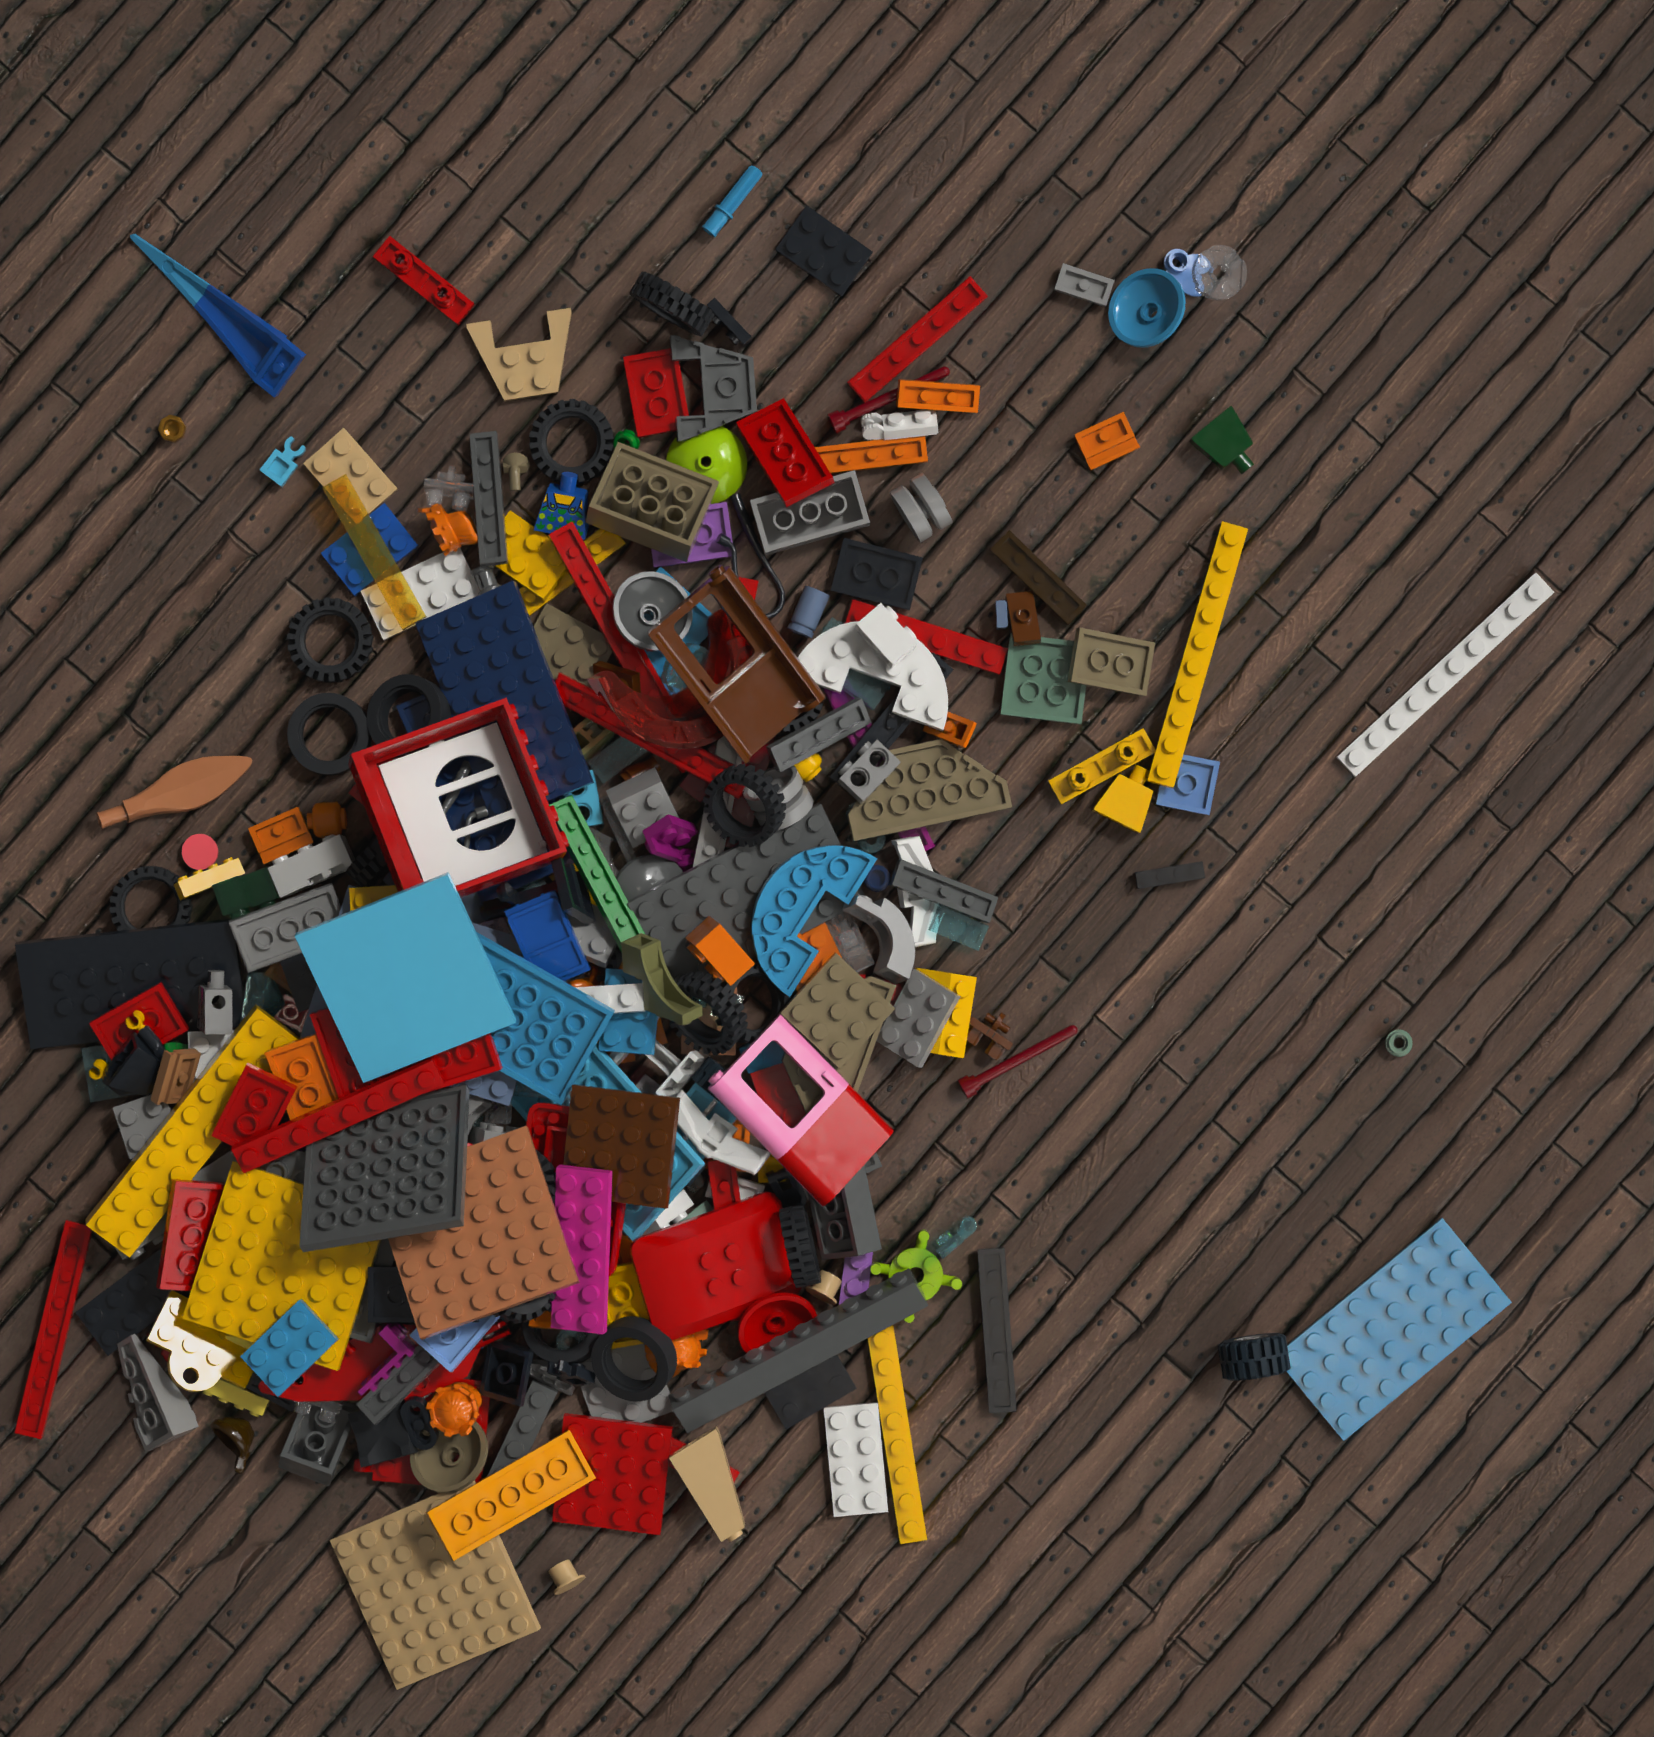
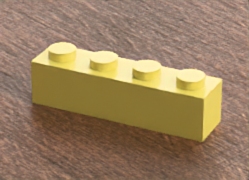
[203,1378,270,1417]

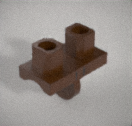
[967,1012,1013,1060]

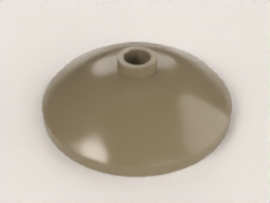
[410,1421,488,1493]

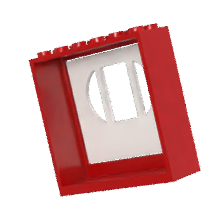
[348,697,569,898]

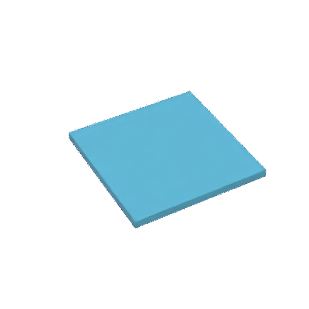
[295,872,516,1083]

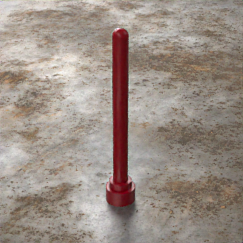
[827,366,950,434]
[957,1025,1078,1099]

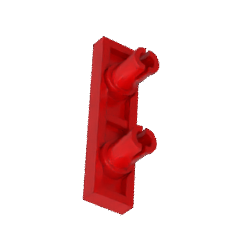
[373,236,475,325]

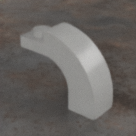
[842,895,915,984]

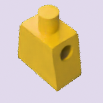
[1092,765,1153,834]

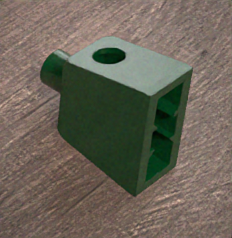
[1189,406,1254,474]

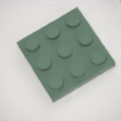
[1000,633,1086,725]

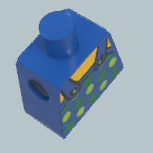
[534,472,589,540]

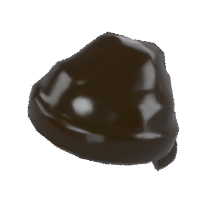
[210,1417,254,1474]

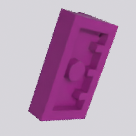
[642,814,698,863]

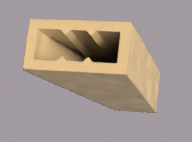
[669,1426,745,1542]

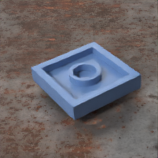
[1155,754,1220,815]

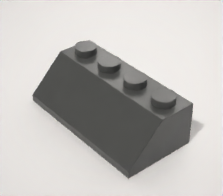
[808,1166,882,1260]

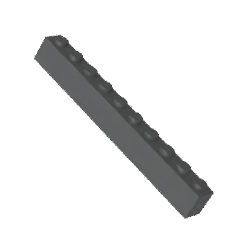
[668,1268,928,1433]

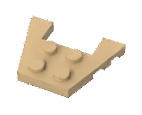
[466,308,572,402]

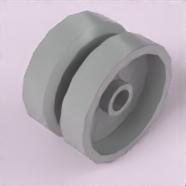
[889,472,953,543]
[743,766,814,830]

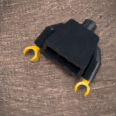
[89,1010,166,1096]

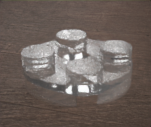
[1192,245,1247,301]

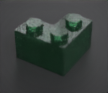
[212,867,280,919]

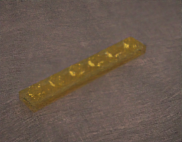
[322,474,427,630]

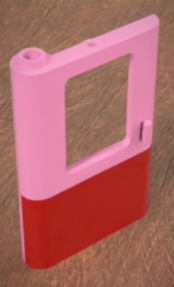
[708,1013,894,1207]

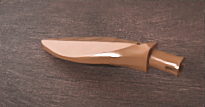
[96,756,252,829]

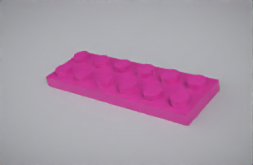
[551,1165,612,1334]

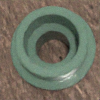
[1385,1029,1413,1057]

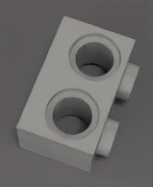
[838,739,901,804]

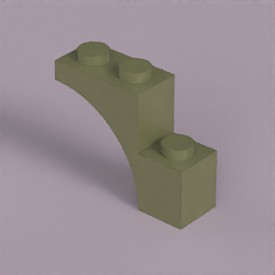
[621,933,703,1025]

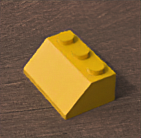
[915,967,977,1058]

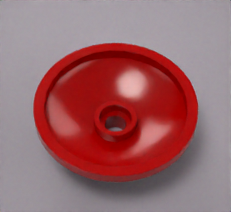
[738,1293,817,1353]

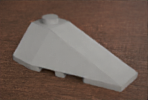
[117,1334,199,1452]

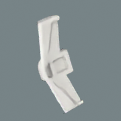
[891,836,938,947]
[676,1089,771,1175]

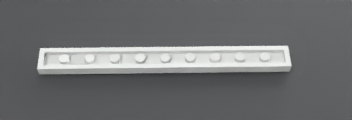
[1336,573,1554,777]

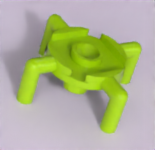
[870,1229,962,1323]

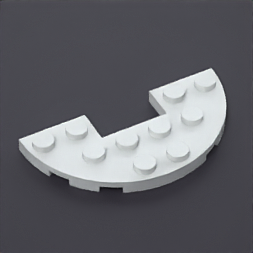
[798,621,948,732]

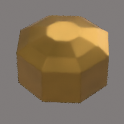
[158,415,186,443]

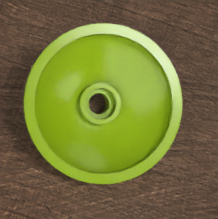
[666,426,747,504]

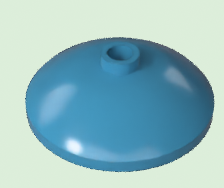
[1108,268,1186,348]

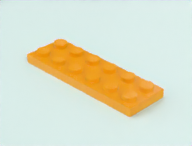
[425,1430,596,1561]

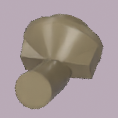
[503,452,530,491]

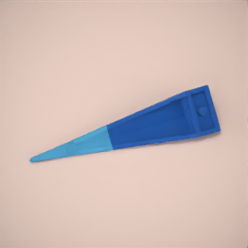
[130,234,306,397]

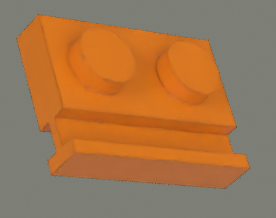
[1074,412,1140,471]
[248,807,314,865]

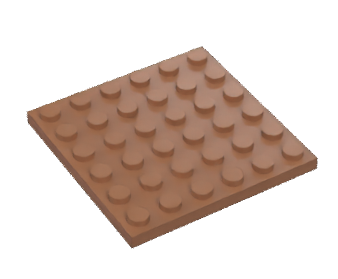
[388,1126,580,1340]

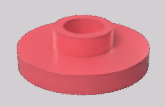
[182,834,219,870]

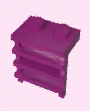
[358,1322,416,1396]

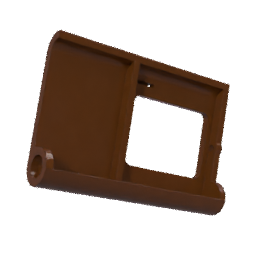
[647,565,826,764]

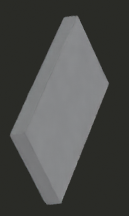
[229,883,341,973]

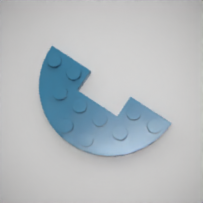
[751,845,878,997]

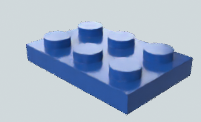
[321,503,419,596]

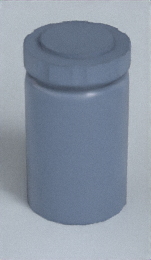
[787,586,830,639]

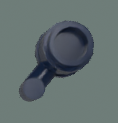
[864,865,890,892]

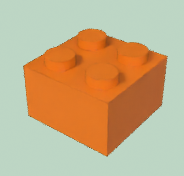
[685,916,755,986]

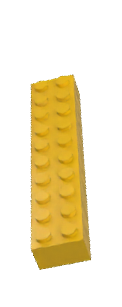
[85,1004,300,1258]

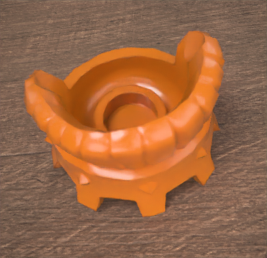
[418,504,478,556]
[644,1329,709,1378]
[426,1382,482,1437]

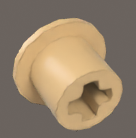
[805,1270,842,1305]
[548,1560,586,1595]

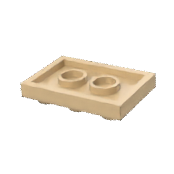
[303,428,399,524]

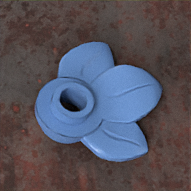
[1164,249,1211,297]

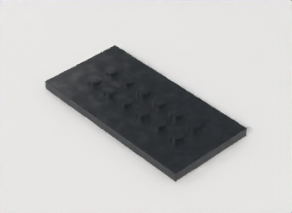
[15,918,247,1049]

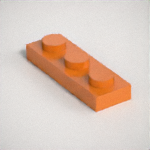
[896,379,980,413]

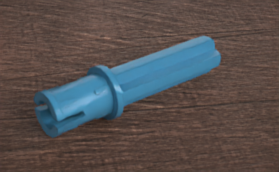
[702,165,762,238]

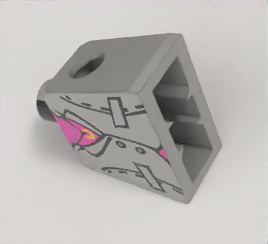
[197,970,232,1034]

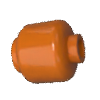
[307,802,347,838]

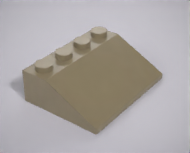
[585,442,719,562]

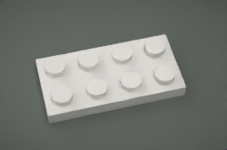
[361,548,480,641]
[824,1402,888,1517]

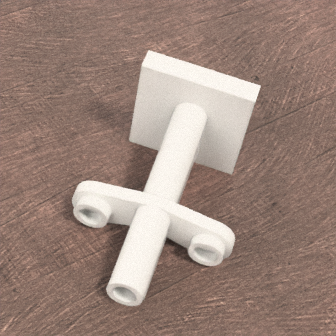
[609,1017,710,1097]

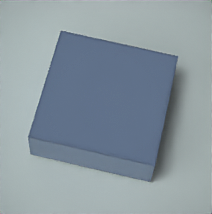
[995,600,1008,630]

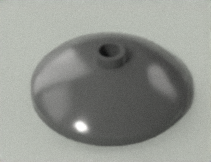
[612,571,693,652]
[616,854,683,901]

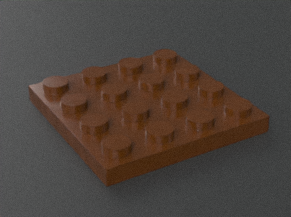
[563,1084,680,1209]

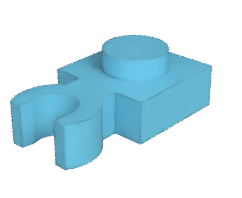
[260,436,306,487]

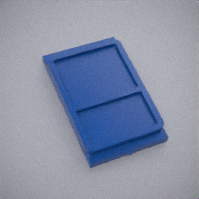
[504,889,591,981]

